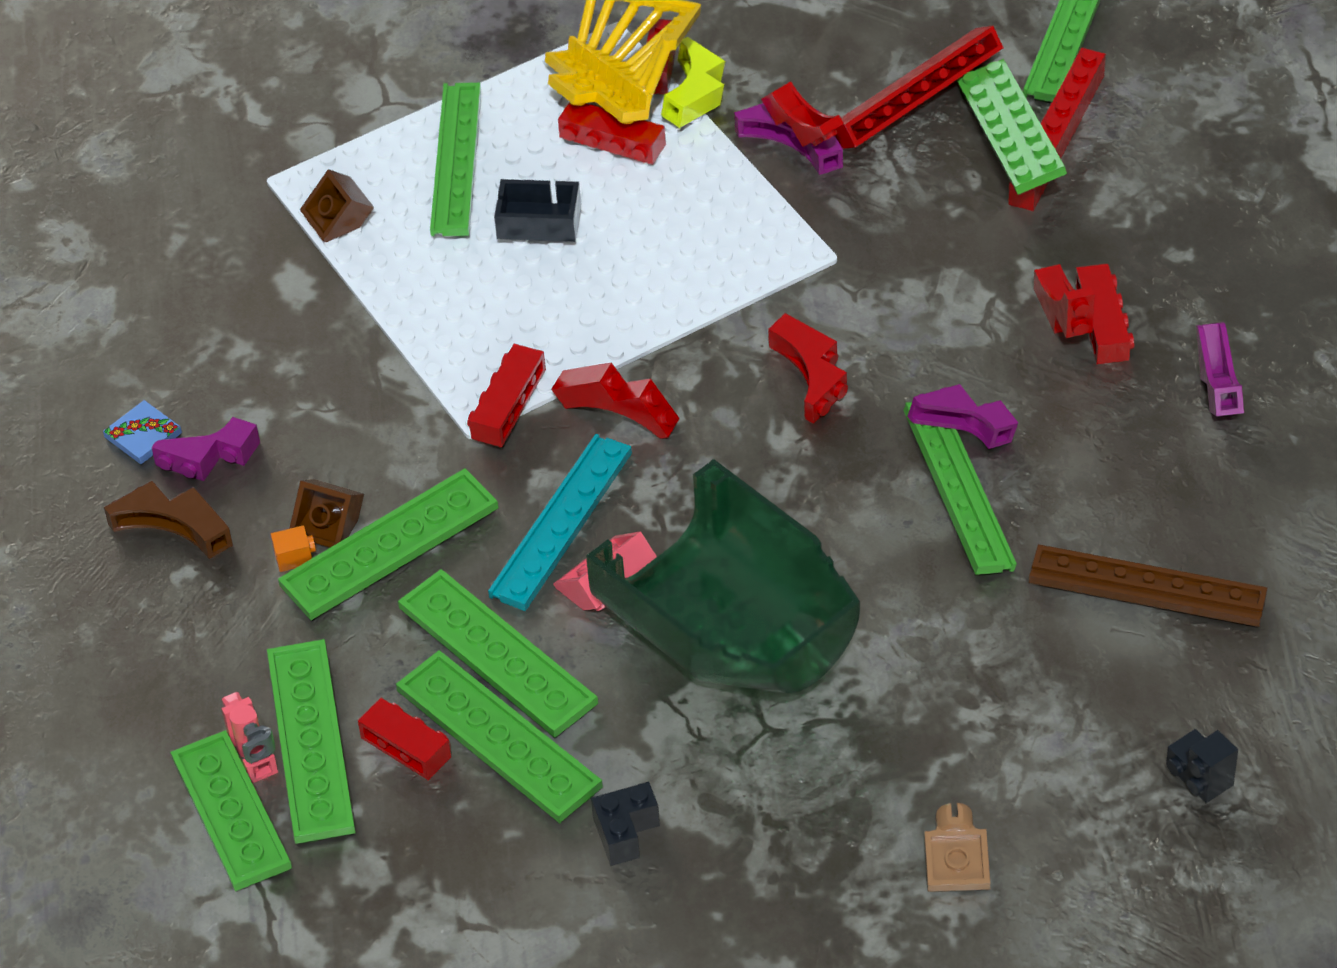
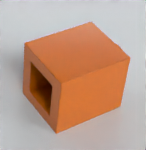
[270,525,316,572]

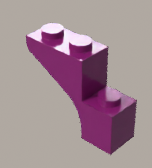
[1196,322,1244,416]
[907,384,1018,449]
[151,417,260,481]

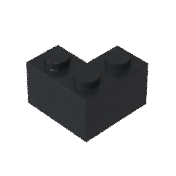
[1166,729,1238,803]
[591,781,660,866]

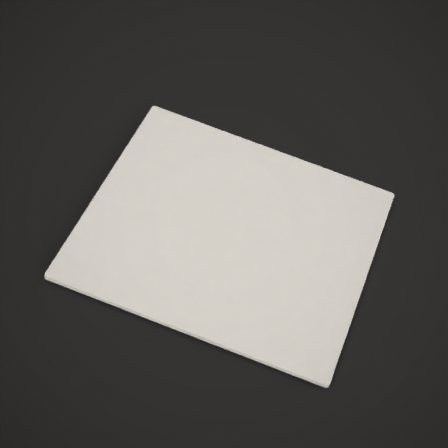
[267,22,837,439]

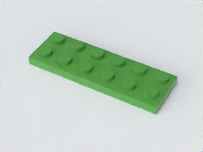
[171,730,292,891]

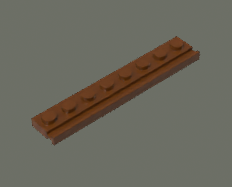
[1029,544,1268,627]

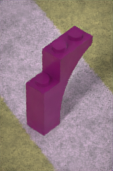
[734,103,843,175]

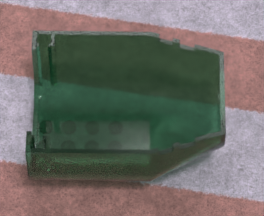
[586,459,860,693]

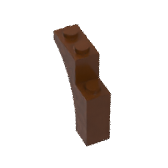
[104,481,233,559]

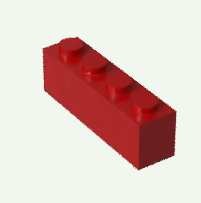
[558,102,666,165]
[1075,264,1134,364]
[467,343,546,447]

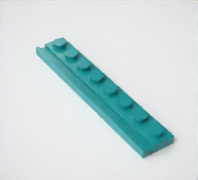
[488,434,632,611]

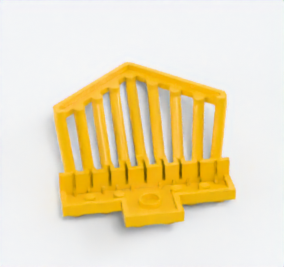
[545,0,701,124]

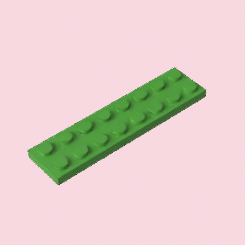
[957,59,1067,194]
[278,468,498,620]
[398,569,598,738]
[267,639,355,844]
[396,650,603,823]

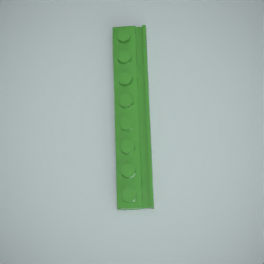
[1023,0,1100,102]
[430,83,481,236]
[903,402,1017,575]

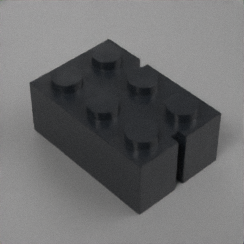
[494,179,581,242]

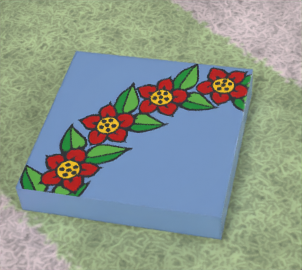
[103,400,182,464]

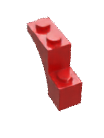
[761,81,844,147]

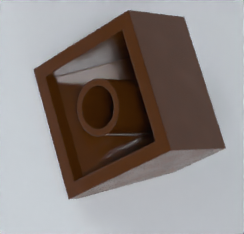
[300,169,374,242]
[289,479,364,548]

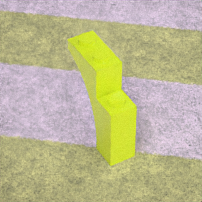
[661,37,725,128]

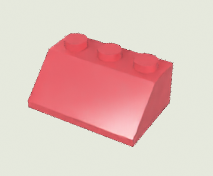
[553,531,659,611]

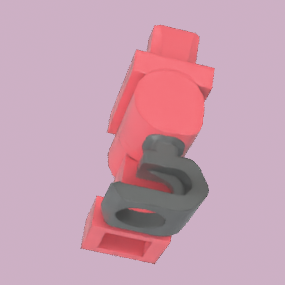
[221,692,278,784]

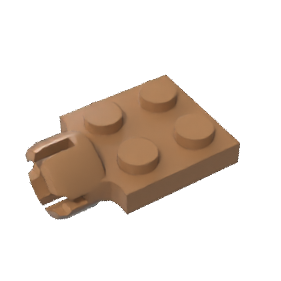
[925,803,990,892]

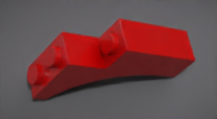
[1033,264,1095,338]
[768,313,848,424]
[551,362,680,439]

